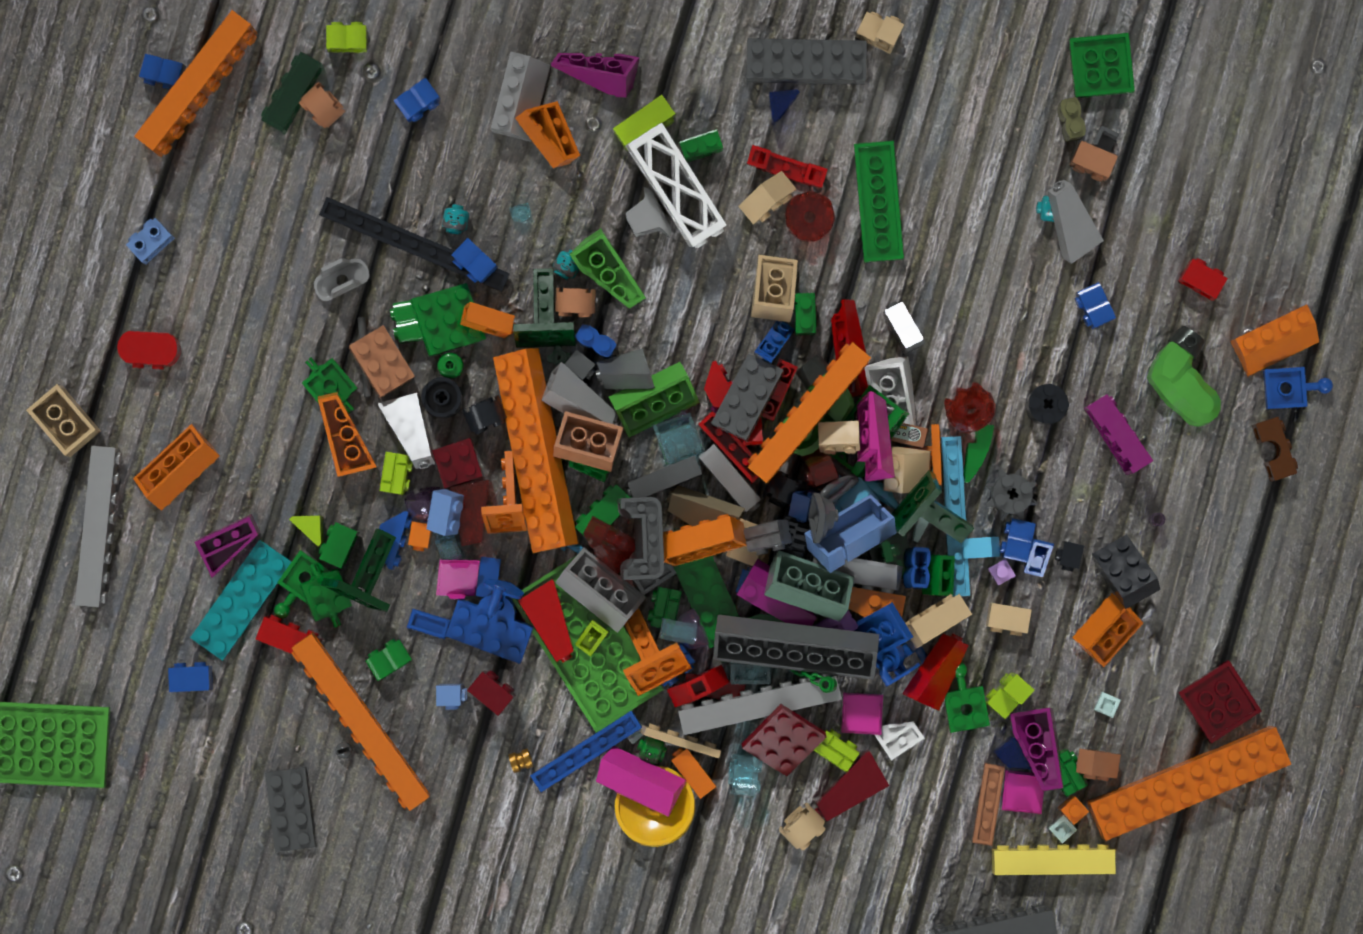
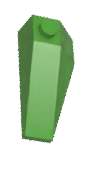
[570,229,646,309]

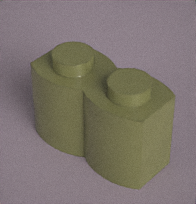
[1057,97,1086,143]

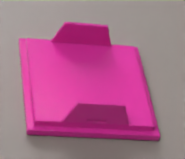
[436,560,480,599]
[841,693,883,735]
[1002,770,1044,814]

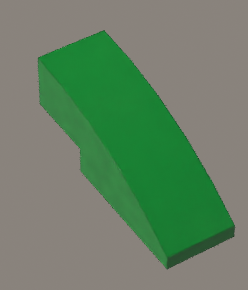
[963,424,994,484]

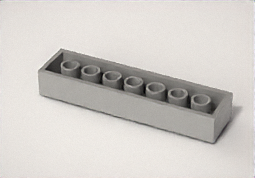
[678,673,842,735]

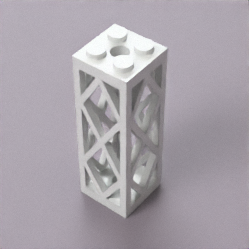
[625,123,726,248]

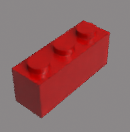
[255,614,323,654]

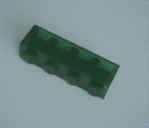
[261,52,324,135]

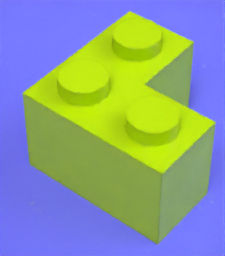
[986,672,1034,719]

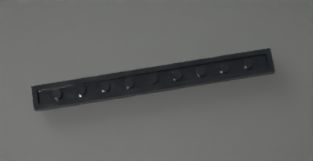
[319,197,510,292]

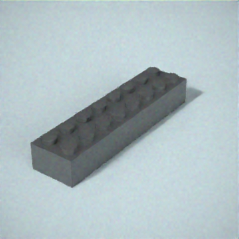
[713,615,879,680]

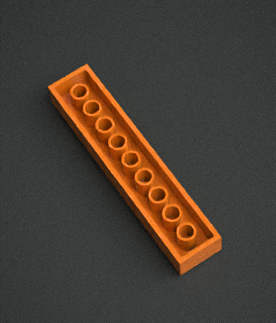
[493,348,578,553]
[1086,726,1292,841]

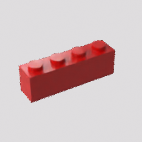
[698,411,759,484]

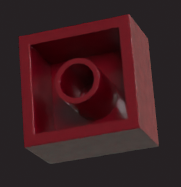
[432,438,484,489]
[467,670,516,716]

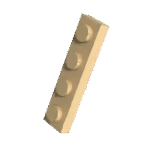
[640,723,721,758]

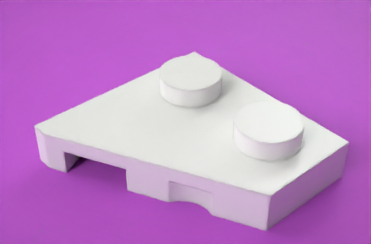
[875,721,925,761]

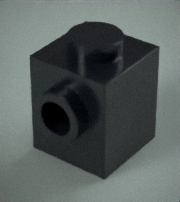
[1055,541,1084,572]

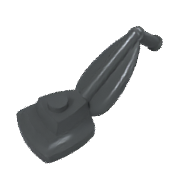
[808,465,859,543]

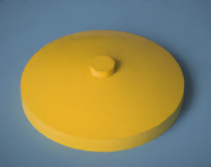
[615,766,695,847]

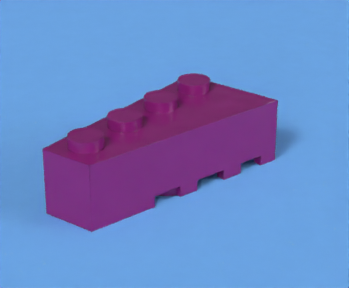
[1084,394,1153,475]

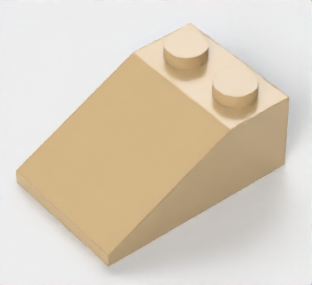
[751,255,798,322]

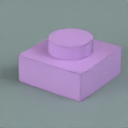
[988,558,1016,586]

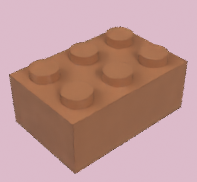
[349,325,415,399]
[553,411,623,472]

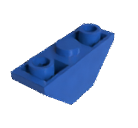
[754,321,795,364]
[379,511,413,570]

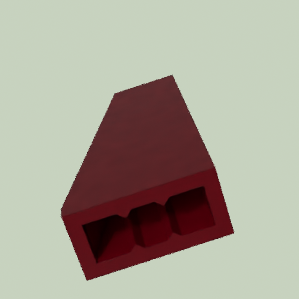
[815,750,889,822]

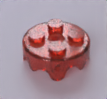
[785,191,835,242]
[944,382,996,433]

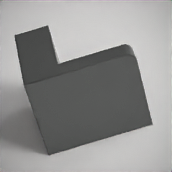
[1091,126,1119,152]

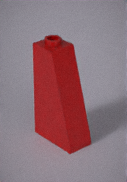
[518,579,574,663]
[903,633,969,711]

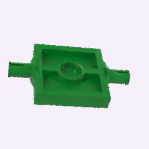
[302,357,358,414]
[300,562,352,627]

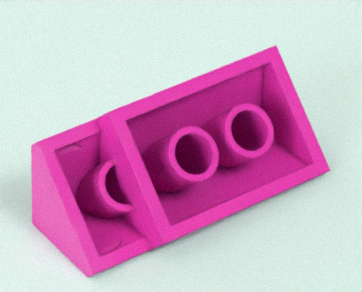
[857,391,895,482]
[596,746,686,817]

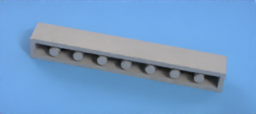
[75,446,122,607]

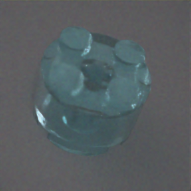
[728,754,762,796]

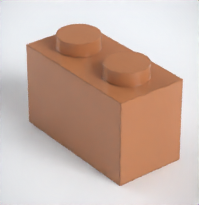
[1069,140,1118,182]
[1076,748,1121,781]

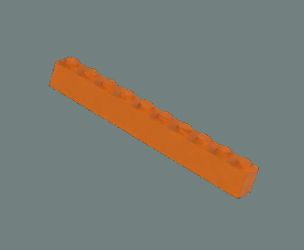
[292,632,430,811]

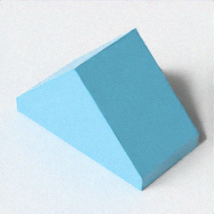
[962,537,1000,559]

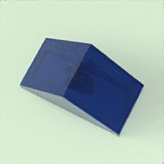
[768,89,800,126]

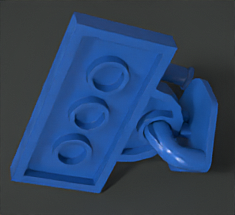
[446,579,534,664]
[854,602,928,687]

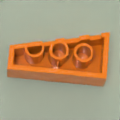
[318,392,377,477]

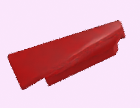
[831,299,869,398]

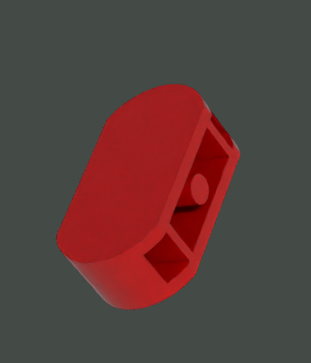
[117,331,181,370]

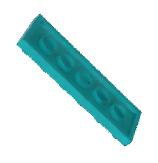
[190,539,292,661]

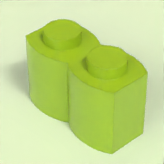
[326,22,367,53]

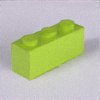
[613,95,676,151]

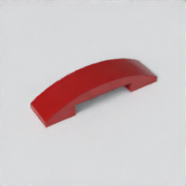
[746,145,828,188]

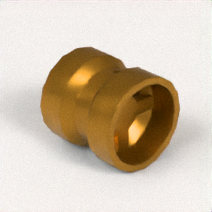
[508,748,534,773]

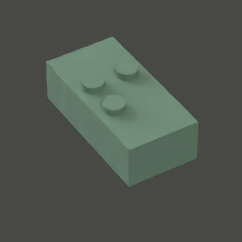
[764,551,854,622]

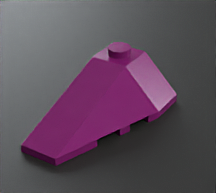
[551,53,639,98]
[737,559,817,626]
[1010,708,1063,791]

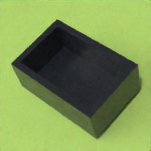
[1092,534,1160,609]

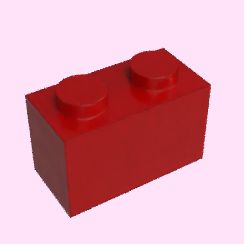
[1178,258,1228,301]

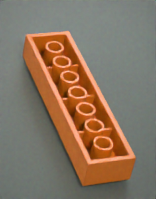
[134,10,257,157]
[748,342,871,484]

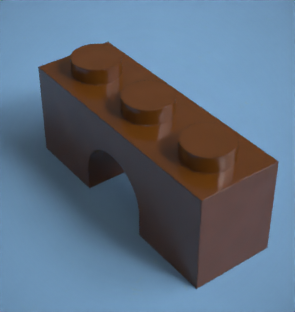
[1251,416,1298,482]

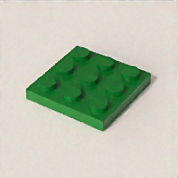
[1069,33,1135,98]
[410,283,486,357]

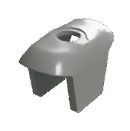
[626,187,671,238]
[314,258,369,301]

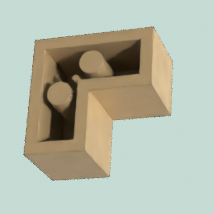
[855,12,904,54]
[738,171,796,225]

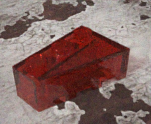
[800,448,839,488]
[450,480,491,547]
[583,516,635,576]

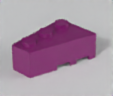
[194,514,260,578]

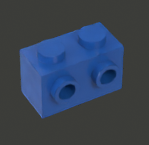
[168,662,213,692]

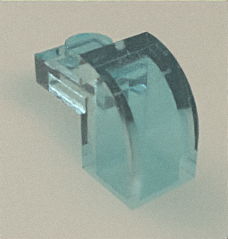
[433,532,465,560]
[659,618,698,644]

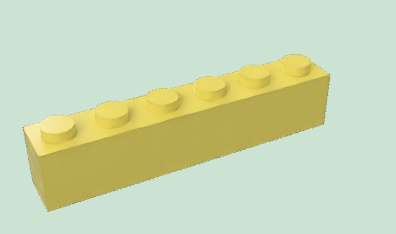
[992,844,1116,875]

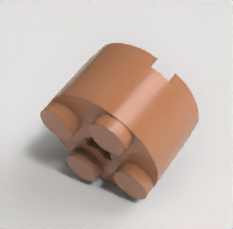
[299,82,346,128]
[555,288,596,317]

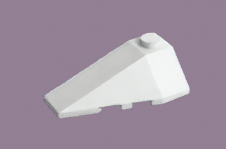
[865,356,916,426]

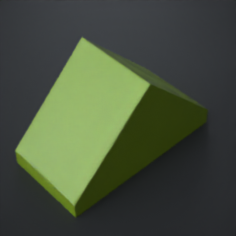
[289,515,324,547]
[575,620,609,657]

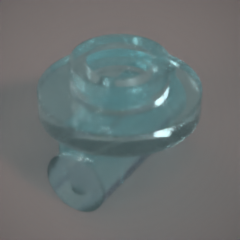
[509,203,531,222]

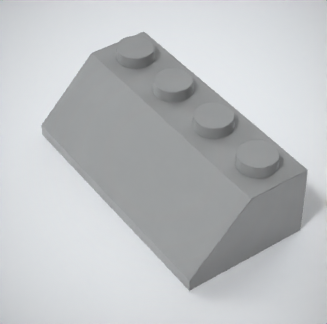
[491,51,550,142]
[555,548,646,633]
[818,558,903,594]

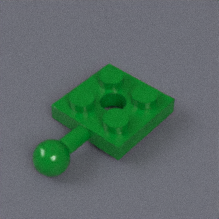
[274,550,330,619]
[944,662,990,733]

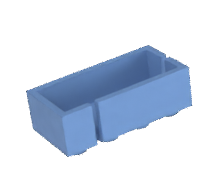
[805,494,896,573]

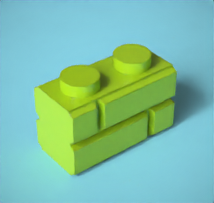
[379,452,413,495]
[813,729,860,773]

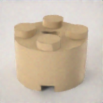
[779,803,826,851]

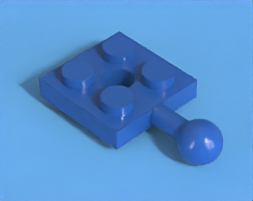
[1263,367,1333,410]

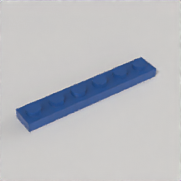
[530,710,642,792]

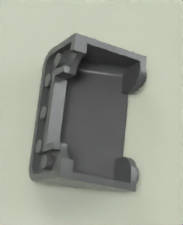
[617,497,664,580]

